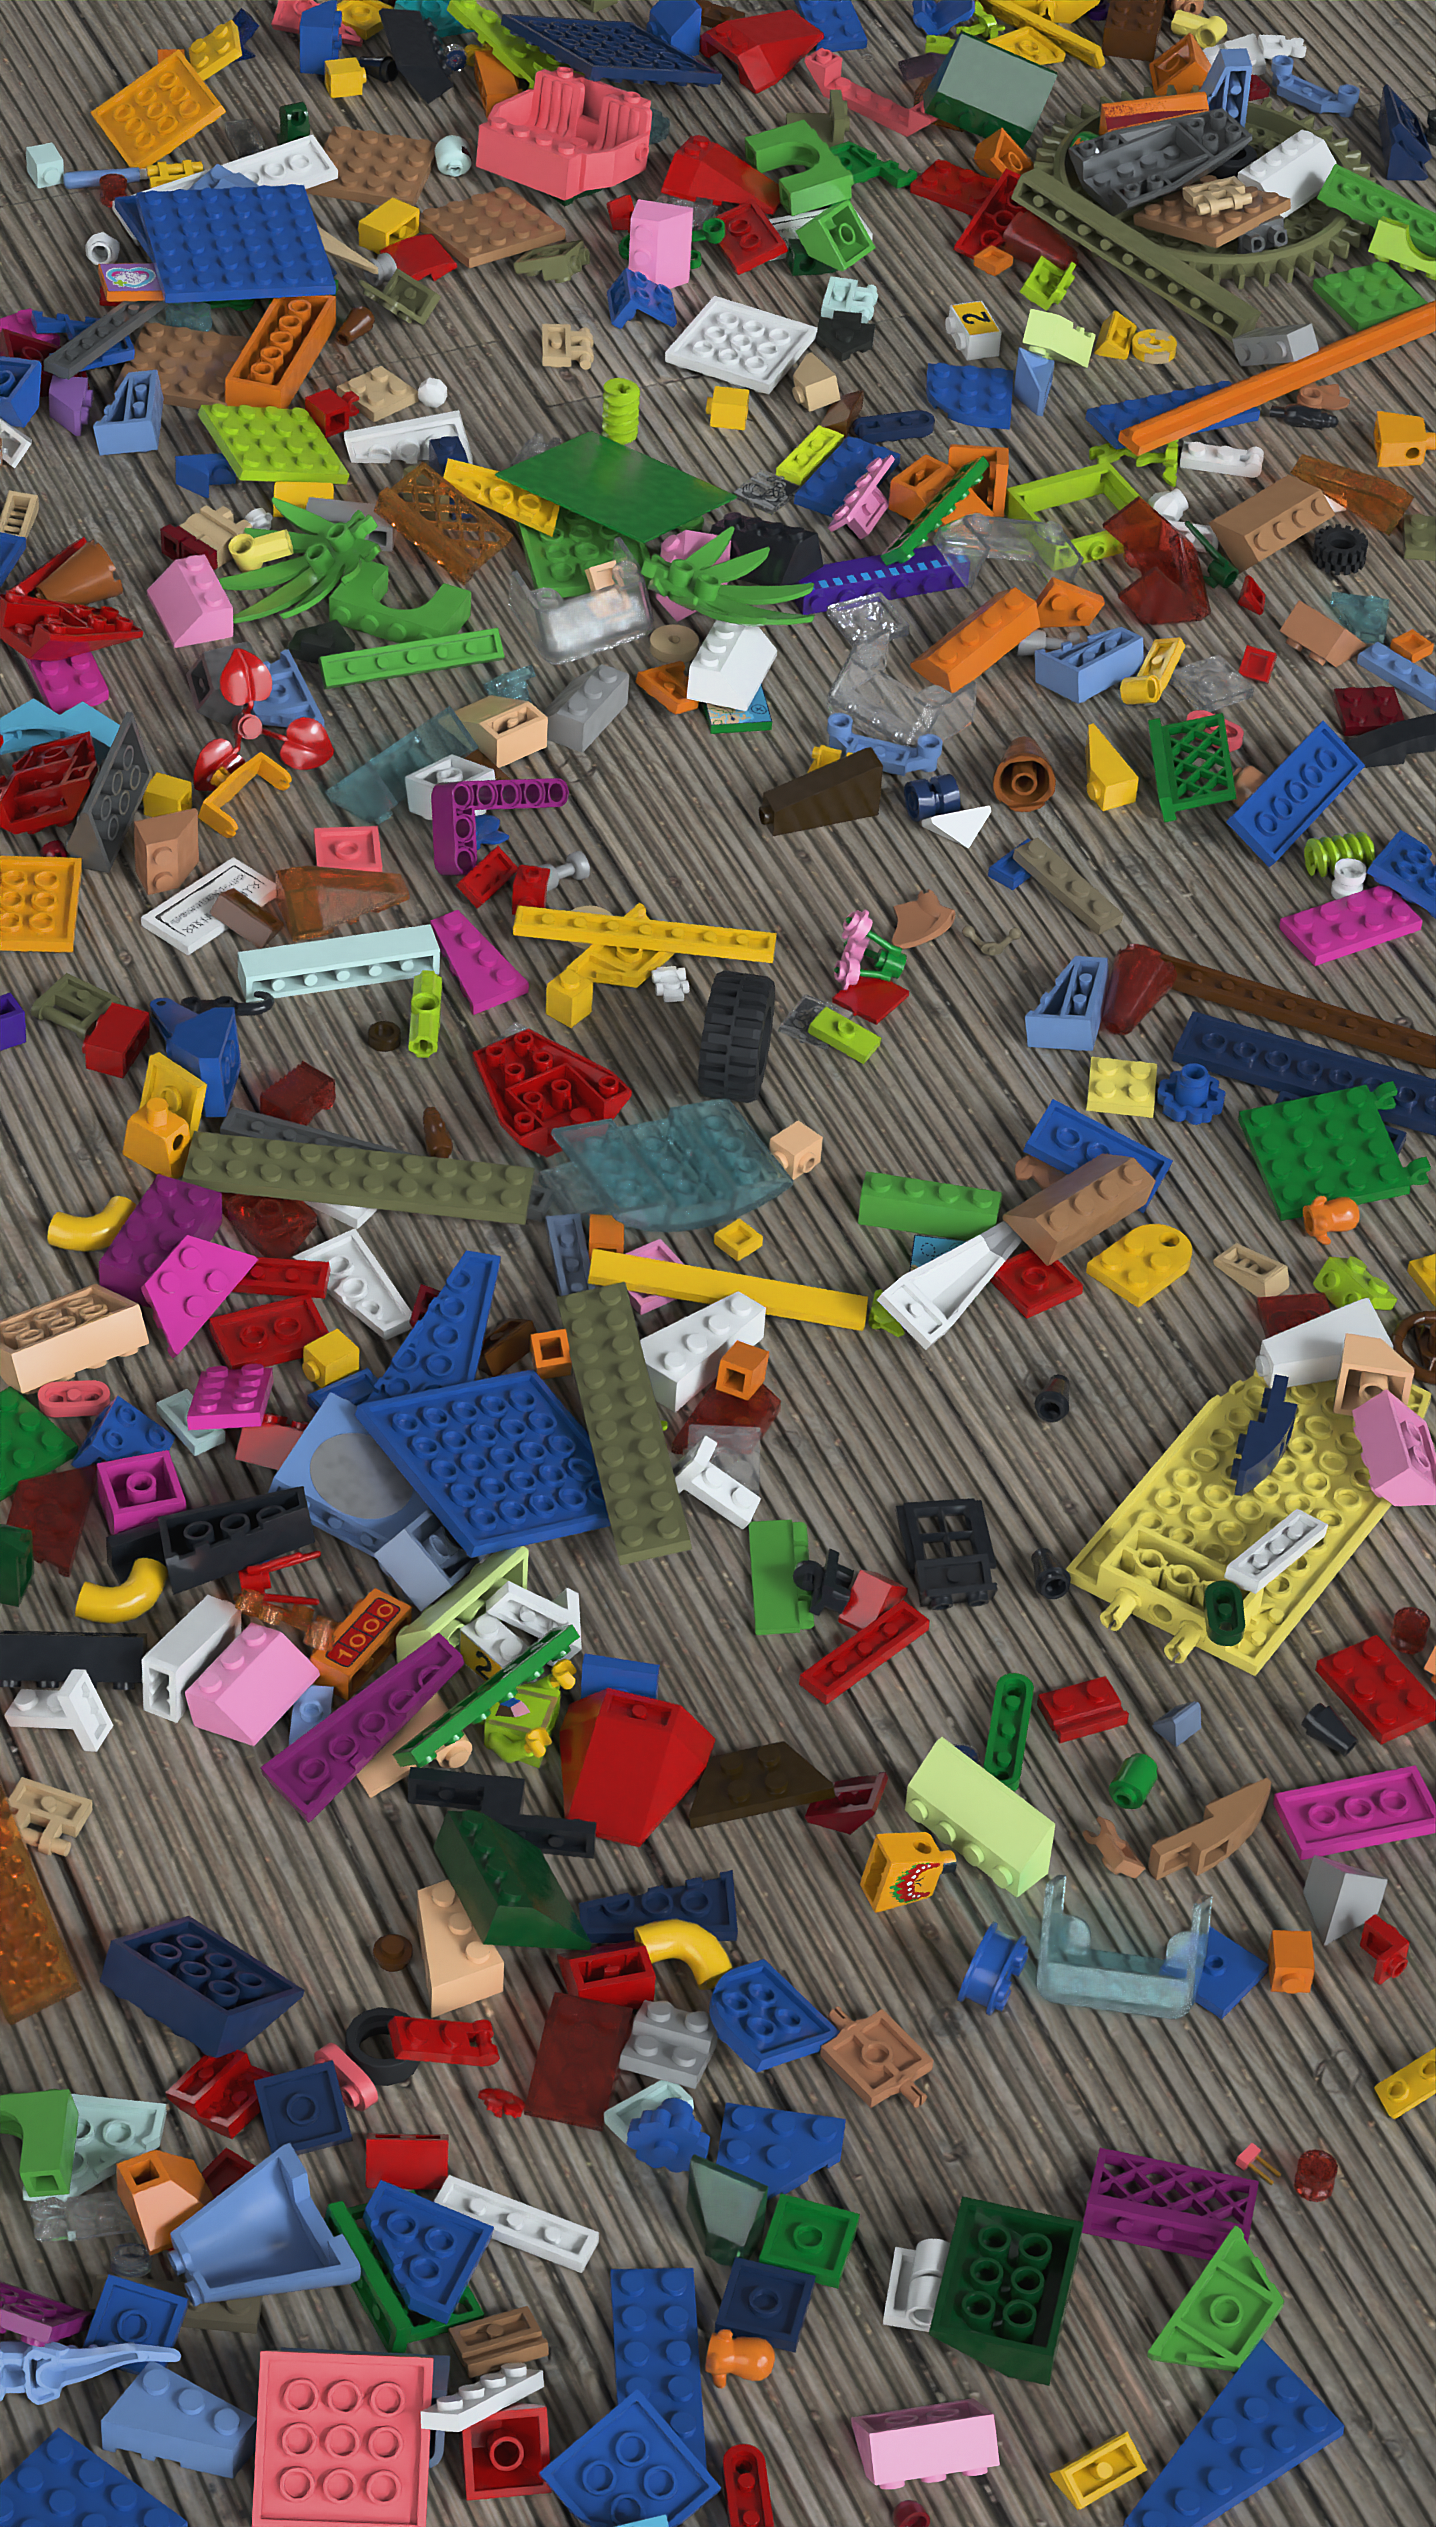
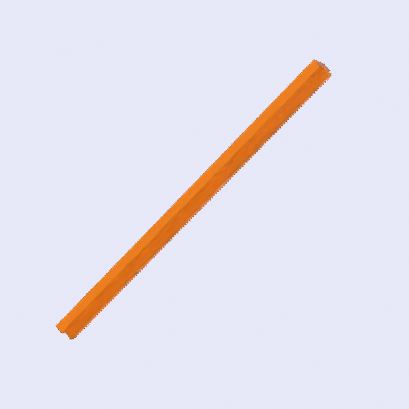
[1118,300,1436,456]

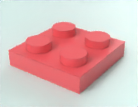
[314,826,382,879]

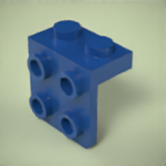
[912,0,975,36]

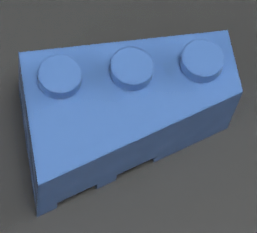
[1199,48,1252,128]
[93,370,164,456]
[1035,627,1144,704]
[1025,956,1110,1051]
[101,2361,257,2479]

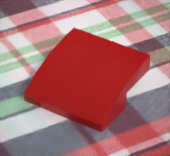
[379,234,458,281]
[165,2049,276,2139]

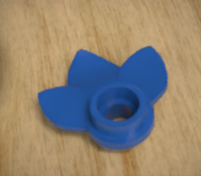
[475,814,509,850]

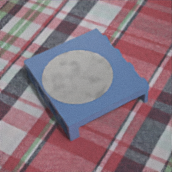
[268,1392,429,1558]

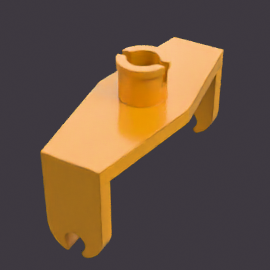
[198,752,292,838]

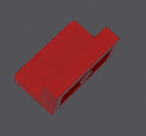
[365,2133,449,2190]

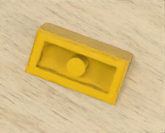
[1094,310,1137,360]
[273,481,334,517]
[1049,2432,1147,2510]

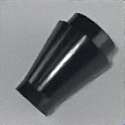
[358,56,399,83]
[1034,1374,1070,1423]
[1031,1548,1071,1599]
[1301,1703,1358,1757]

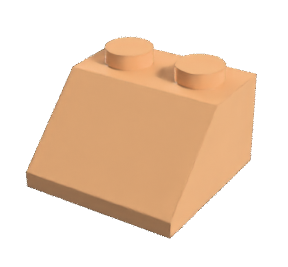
[1333,1333,1414,1416]

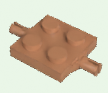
[820,2006,934,2108]

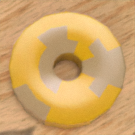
[1131,329,1177,364]

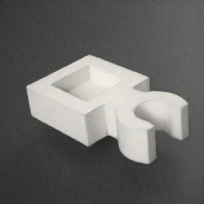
[1258,35,1307,60]

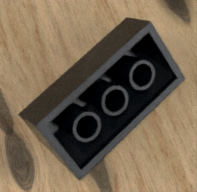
[378,8,454,104]
[709,512,824,586]
[0,1630,147,1690]

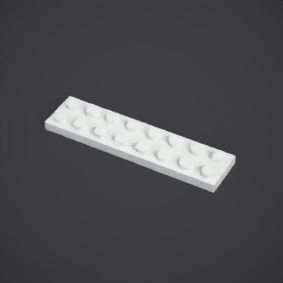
[112,134,338,246]

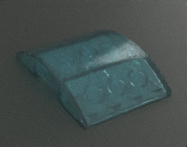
[551,1098,793,1232]

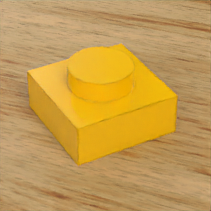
[714,1218,763,1262]

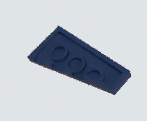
[579,1870,738,1943]

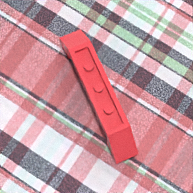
[804,48,939,137]

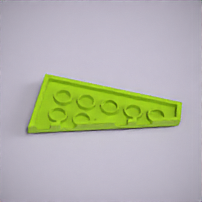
[447,0,585,89]

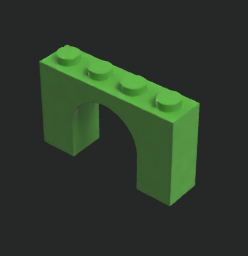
[744,120,854,216]
[329,559,471,644]
[0,2089,79,2198]

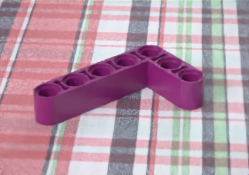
[431,778,569,876]

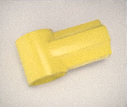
[1171,10,1227,49]
[228,529,294,573]

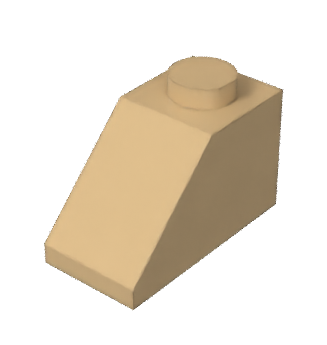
[792,352,841,412]

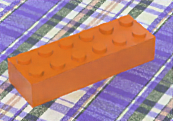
[225,295,336,409]

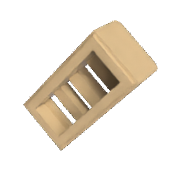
[0,490,39,539]
[1213,1243,1290,1302]

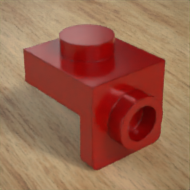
[606,195,634,234]
[512,865,550,915]
[1360,1914,1410,1985]

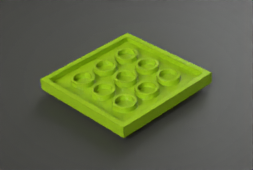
[198,404,350,485]

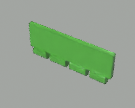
[748,1519,814,1635]

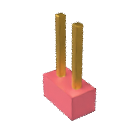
[1235,2143,1281,2185]

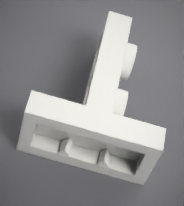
[672,1435,761,1530]
[486,1581,582,1667]
[4,1669,113,1752]

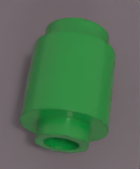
[1108,1753,1158,1809]

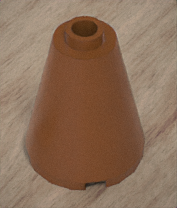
[34,539,123,605]
[993,736,1056,812]

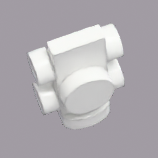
[651,966,689,1003]

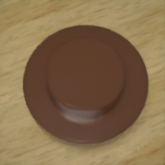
[373,1934,413,1972]

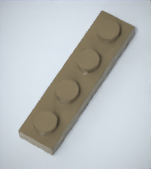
[1013,837,1124,935]
[89,2274,263,2334]

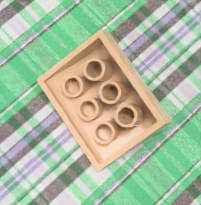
[0,1283,149,1395]

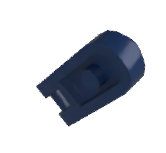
[852,410,935,445]

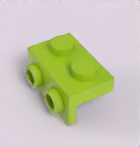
[1019,256,1076,311]
[1313,1256,1398,1311]

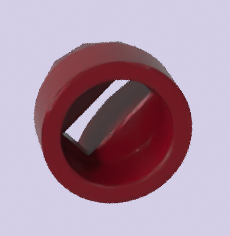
[40,840,68,858]
[892,2500,930,2527]

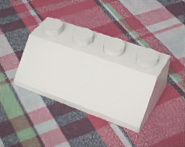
[1238,130,1337,218]
[687,620,777,711]

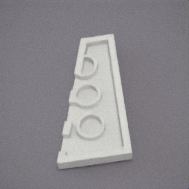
[344,410,473,464]

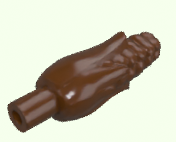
[423,1107,453,1158]

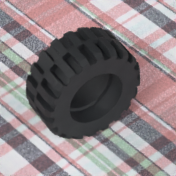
[698,970,775,1103]

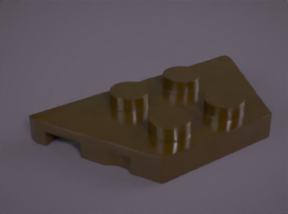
[689,1741,835,1829]

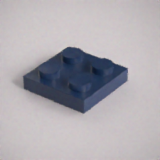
[254,2060,353,2156]
[714,2257,816,2353]

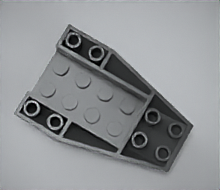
[1069,108,1252,216]

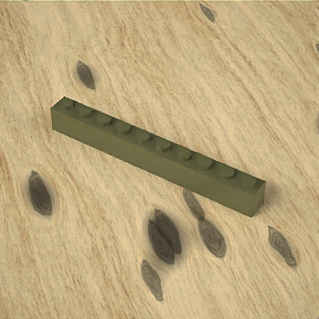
[1011,167,1262,343]

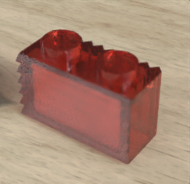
[260,1061,336,1126]

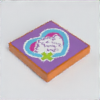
[98,263,164,302]

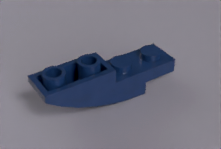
[1230,1374,1298,1496]

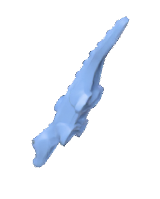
[0,2340,181,2405]

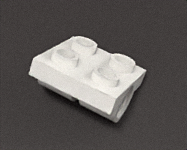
[883,2239,950,2332]

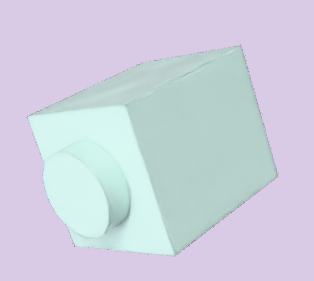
[26,143,64,188]

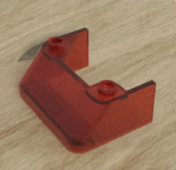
[1102,496,1211,626]

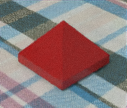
[1237,575,1266,615]

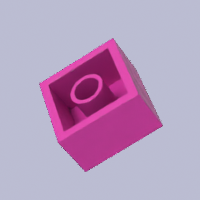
[97,1450,186,1536]

